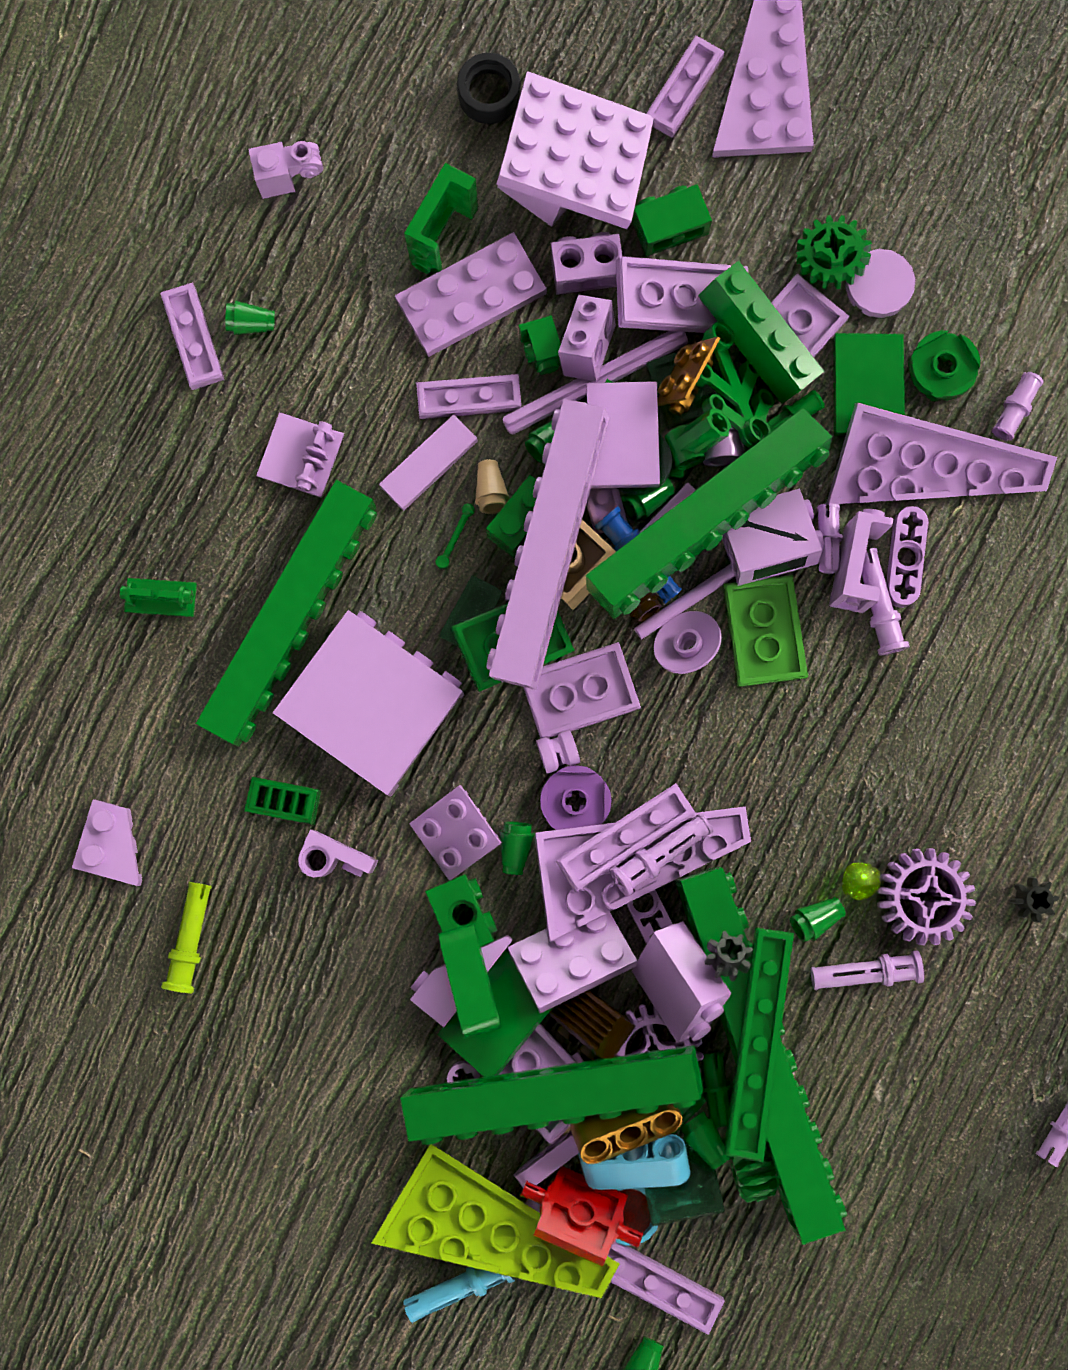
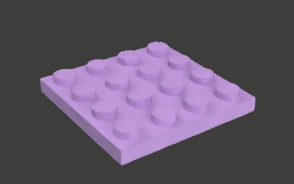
[496,71,654,229]

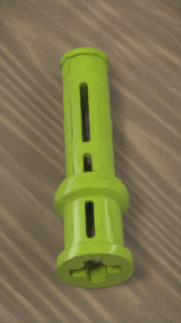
[161,882,212,993]

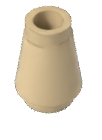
[475,460,509,514]

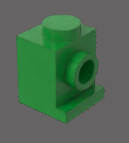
[519,315,561,375]

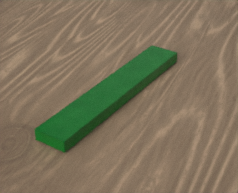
[724,927,794,1162]

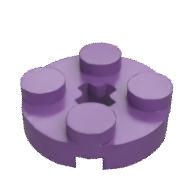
[540,765,611,830]

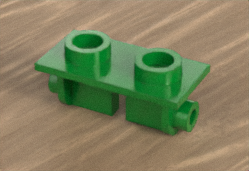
[120,578,197,617]

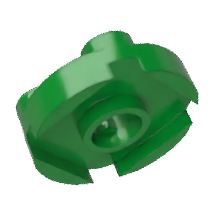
[908,330,981,402]

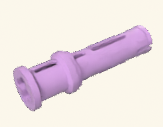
[861,548,910,656]
[610,813,713,897]
[810,950,924,990]

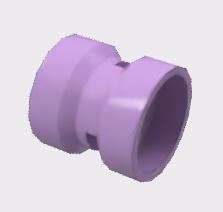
[536,730,580,774]

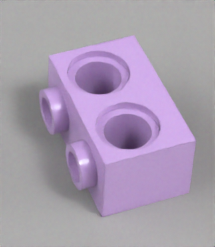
[551,232,622,295]
[558,295,616,381]

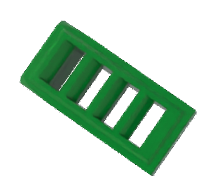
[244,777,322,825]

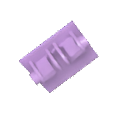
[256,412,344,498]
[409,784,502,881]

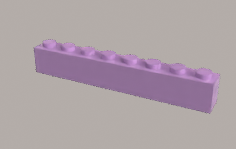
[487,398,609,690]

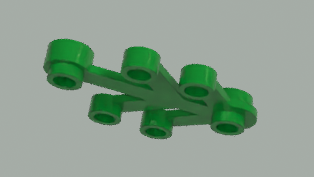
[695,322,774,449]

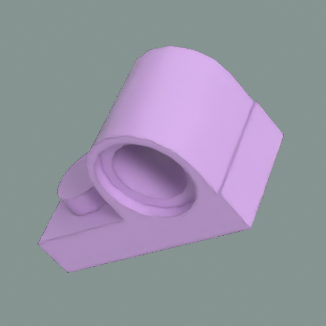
[298,830,378,877]

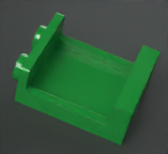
[404,163,478,274]

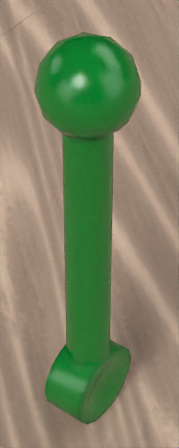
[436,503,475,570]

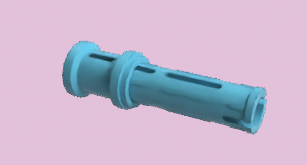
[403,1267,515,1323]

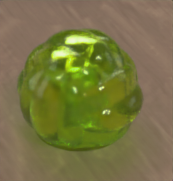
[842,862,881,900]

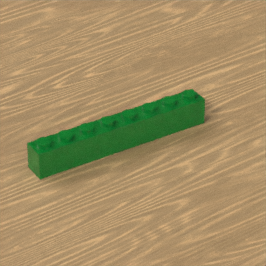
[585,408,832,619]
[196,480,377,747]
[400,1045,703,1145]

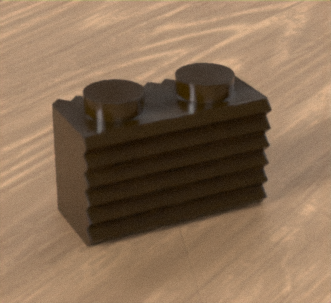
[550,989,636,1060]

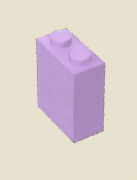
[632,921,731,1043]

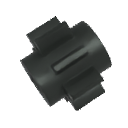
[1010,877,1060,923]
[705,931,753,982]

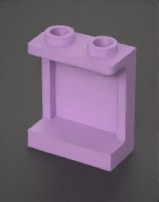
[829,509,893,613]

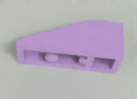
[410,935,512,1027]

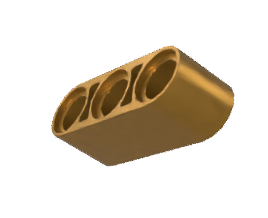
[571,1104,682,1164]

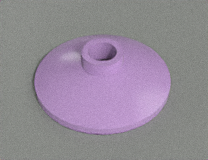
[654,611,722,674]

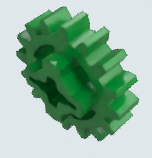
[796,215,872,289]

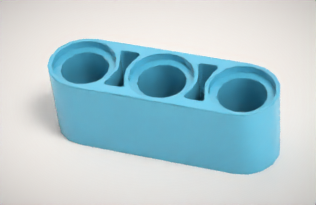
[578,1134,691,1190]

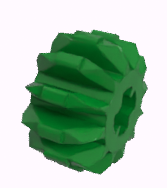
[729,1146,778,1203]

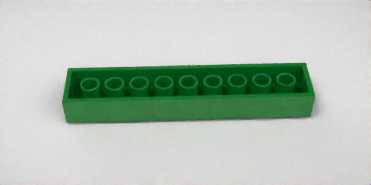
[674,867,847,1245]

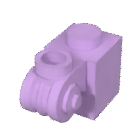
[248,141,323,199]

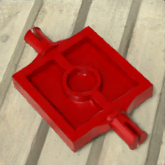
[521,1166,643,1267]

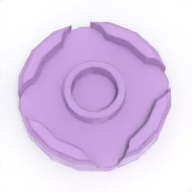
[845,249,915,318]

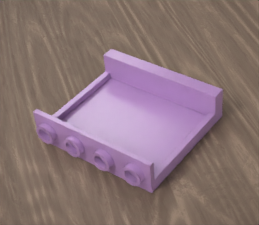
[273,610,464,797]

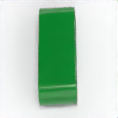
[438,924,501,1038]

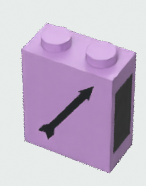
[722,488,825,586]

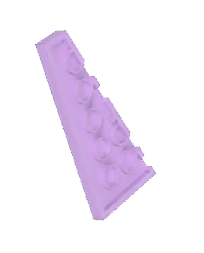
[712,0,814,157]
[826,403,1057,505]
[534,807,751,942]

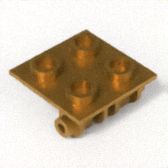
[657,336,720,416]

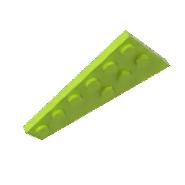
[372,1144,620,1298]

